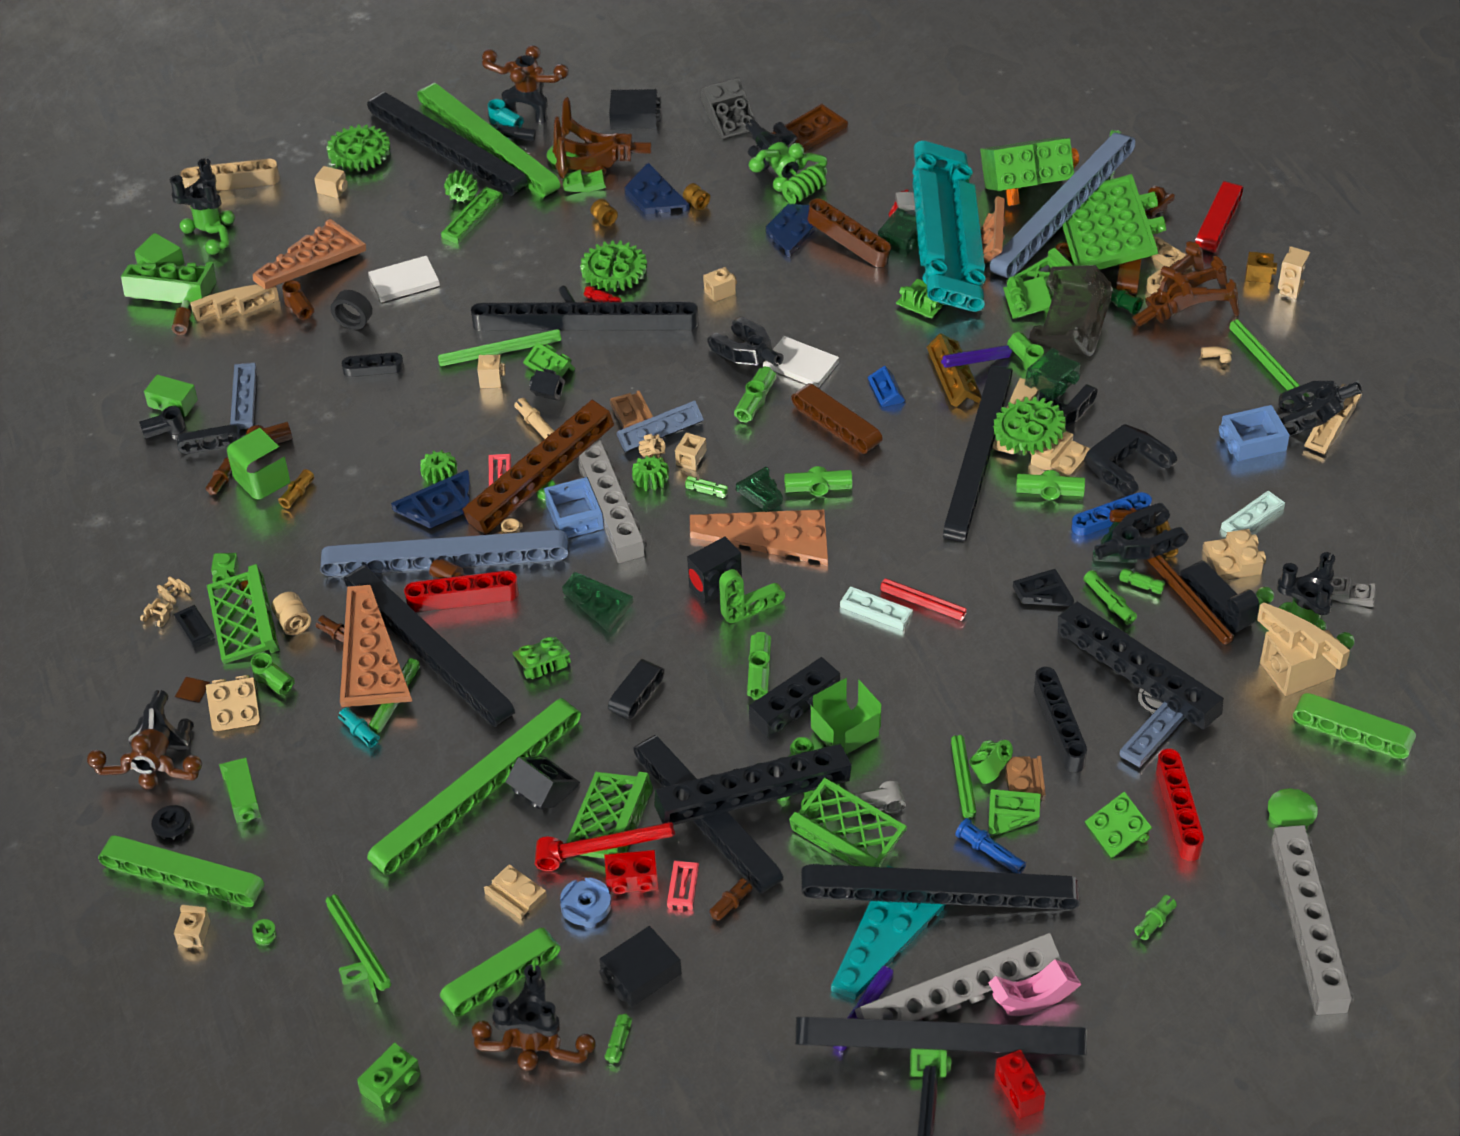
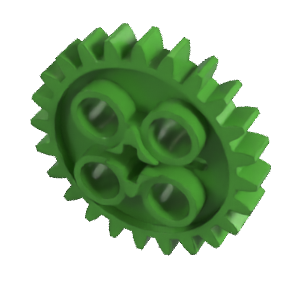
[327,124,391,172]
[580,240,647,292]
[994,397,1066,455]

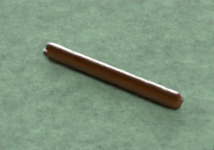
[1147,555,1234,645]

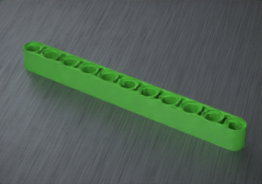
[417,83,561,198]
[367,698,581,875]

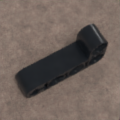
[1180,560,1259,633]

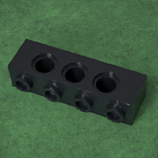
[749,656,840,737]

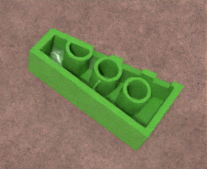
[121,262,216,304]

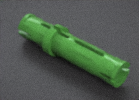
[1083,570,1137,625]

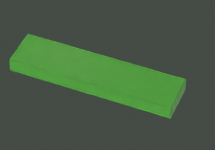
[441,187,503,244]

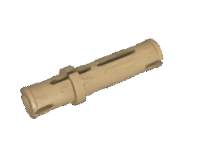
[514,398,554,439]

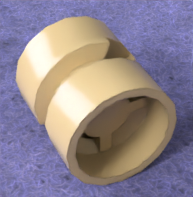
[271,592,311,635]

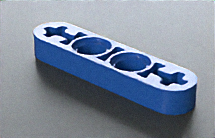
[1071,492,1152,536]

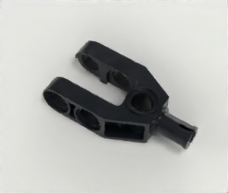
[707,316,784,367]
[1039,371,1098,427]
[1278,380,1362,436]
[1094,503,1189,560]

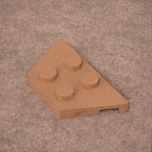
[980,196,1005,264]

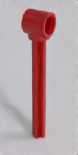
[535,822,675,871]

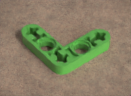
[719,569,786,623]

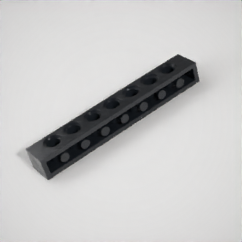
[1058,601,1224,730]
[654,744,852,825]

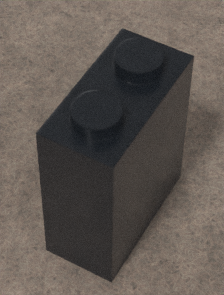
[609,89,661,129]
[599,925,682,1007]

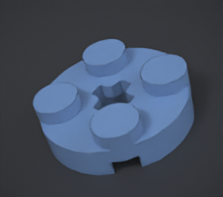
[560,878,611,928]

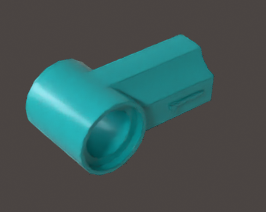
[488,99,524,127]

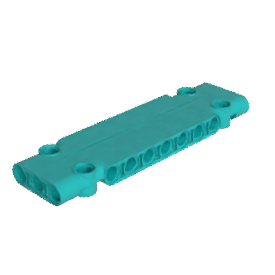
[912,141,986,312]

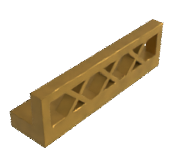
[927,333,982,407]

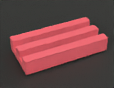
[489,454,511,486]
[667,861,699,910]

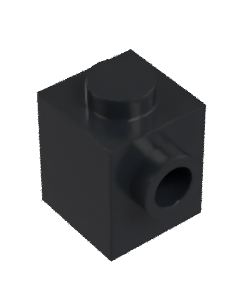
[529,369,565,401]

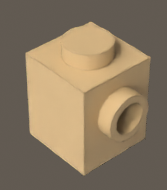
[314,166,348,198]
[703,267,737,302]
[477,355,505,388]

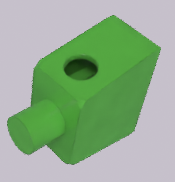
[135,233,185,267]

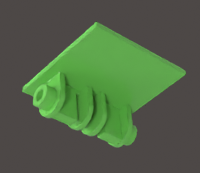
[1003,276,1053,319]
[896,279,944,319]
[512,637,571,680]
[1084,792,1152,858]

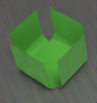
[226,428,291,500]
[811,677,881,755]

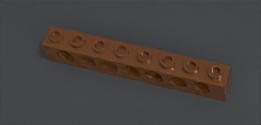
[462,399,614,535]

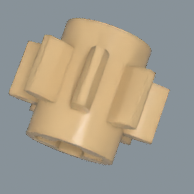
[639,434,666,459]

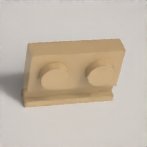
[484,864,547,920]

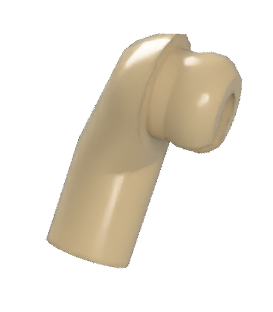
[1201,346,1232,363]

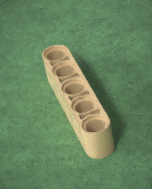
[180,159,280,191]

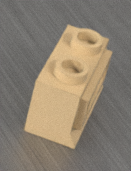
[1278,246,1310,298]

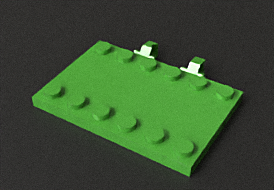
[1062,174,1166,274]

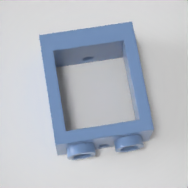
[1219,405,1289,461]
[544,477,604,538]

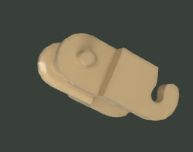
[157,576,191,605]
[140,598,173,627]

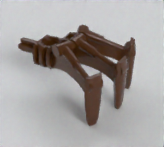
[553,97,651,178]
[1132,241,1240,327]

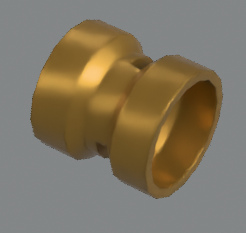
[683,183,711,210]
[590,199,618,226]

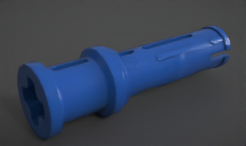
[955,818,1027,874]

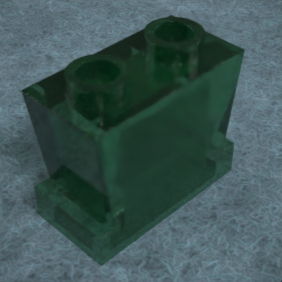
[878,208,918,257]
[1024,348,1081,401]

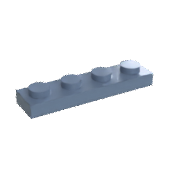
[230,363,257,429]
[616,401,704,453]
[1120,702,1185,767]

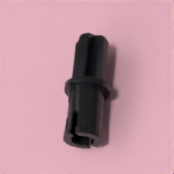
[497,125,536,142]

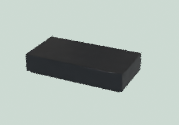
[174,605,215,649]

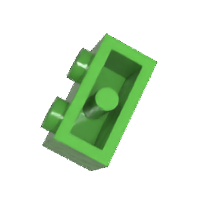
[144,375,198,417]
[357,1043,421,1111]

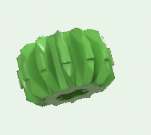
[444,170,478,204]
[420,450,458,484]
[632,455,669,491]

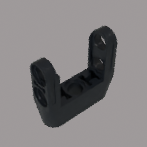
[1084,424,1177,497]

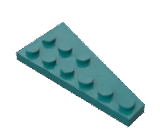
[831,865,946,999]

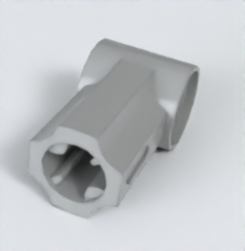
[854,780,906,814]

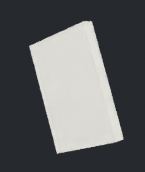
[368,255,440,302]
[763,336,839,388]

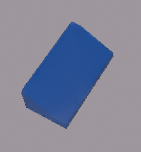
[868,366,906,407]

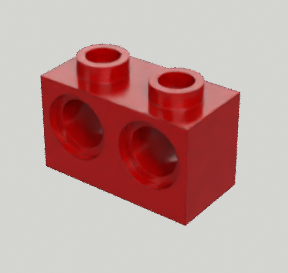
[604,850,658,894]
[995,1050,1046,1119]

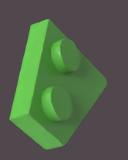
[988,789,1040,838]

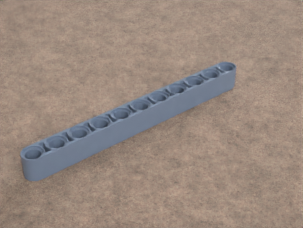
[990,132,1136,278]
[320,530,568,576]

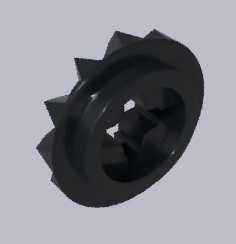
[151,805,192,840]

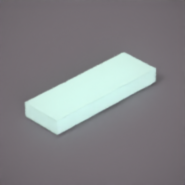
[1221,490,1285,532]
[840,586,913,631]

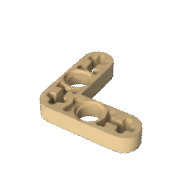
[1146,236,1193,294]

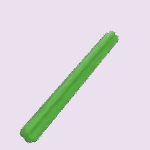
[1229,319,1310,397]
[438,329,561,367]
[325,894,392,991]

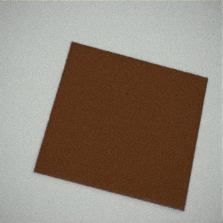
[175,677,210,702]

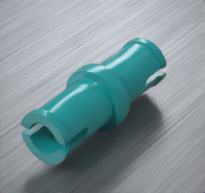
[338,707,380,748]

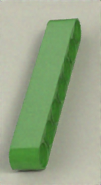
[98,835,265,907]

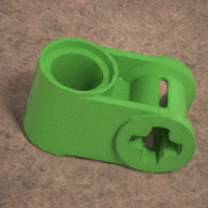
[969,739,1013,784]

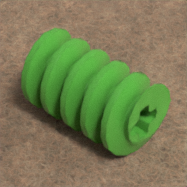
[782,166,826,204]

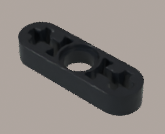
[341,352,404,377]
[177,425,241,454]

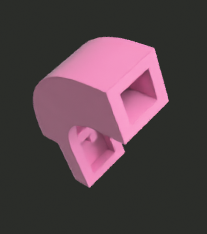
[989,959,1082,1016]

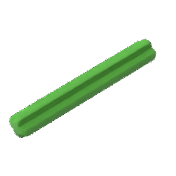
[369,658,420,734]
[951,735,976,818]

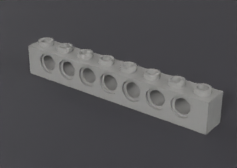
[576,437,647,563]
[1271,825,1354,1015]
[854,933,1061,1021]

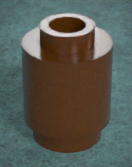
[429,559,465,579]

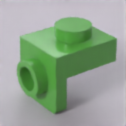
[910,1049,951,1078]

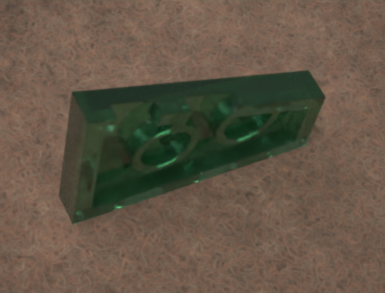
[562,572,634,633]

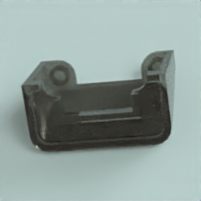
[1029,265,1112,356]

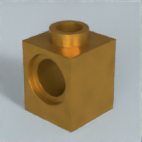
[1245,251,1277,283]

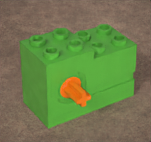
[980,137,1079,206]

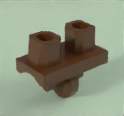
[1145,186,1175,219]

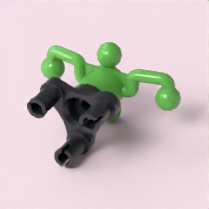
[745,119,828,192]
[170,158,235,255]
[1256,552,1355,650]

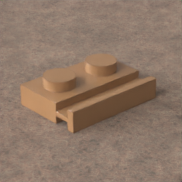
[610,390,653,429]
[1005,756,1046,801]

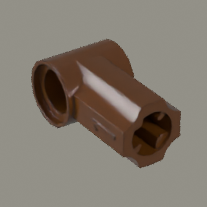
[282,280,314,320]
[246,422,293,444]

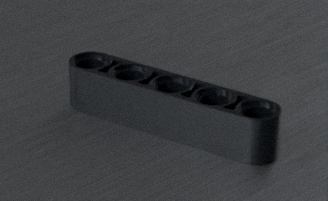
[1034,667,1087,772]

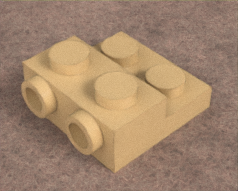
[1030,431,1091,477]
[1203,529,1266,580]

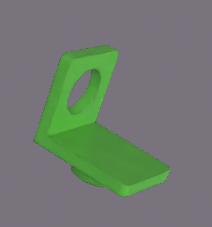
[339,962,378,1003]

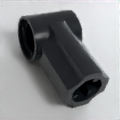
[139,406,186,439]

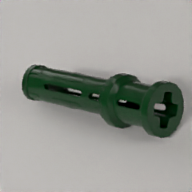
[1087,275,1143,315]

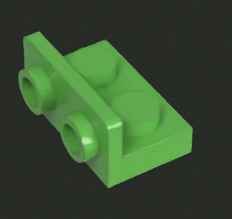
[523,342,575,377]

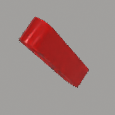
[1195,181,1244,253]
[404,571,519,612]
[1156,748,1204,861]

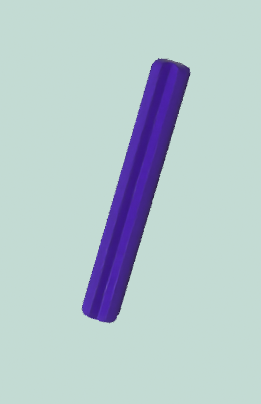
[941,345,1012,368]
[833,965,894,1051]

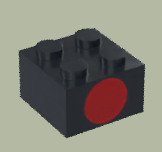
[687,536,742,604]

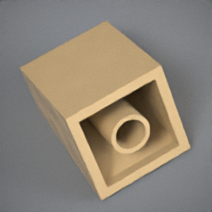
[1260,630,1340,696]

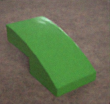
[562,170,606,192]

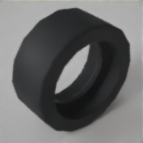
[331,290,373,330]

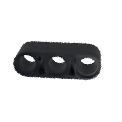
[608,659,665,720]

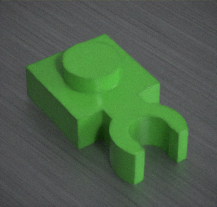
[211,553,238,583]

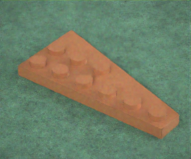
[253,219,366,290]
[690,509,828,566]
[340,585,412,707]

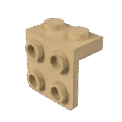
[206,675,260,732]

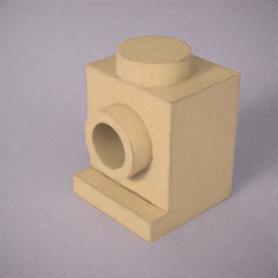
[675,432,707,471]
[174,905,211,947]

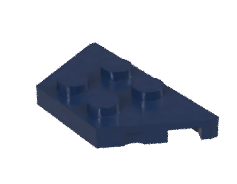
[625,163,689,215]
[766,204,817,257]
[391,470,470,528]

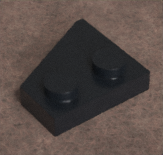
[1013,569,1074,606]

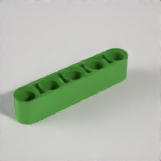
[1293,693,1416,759]
[440,928,561,1017]

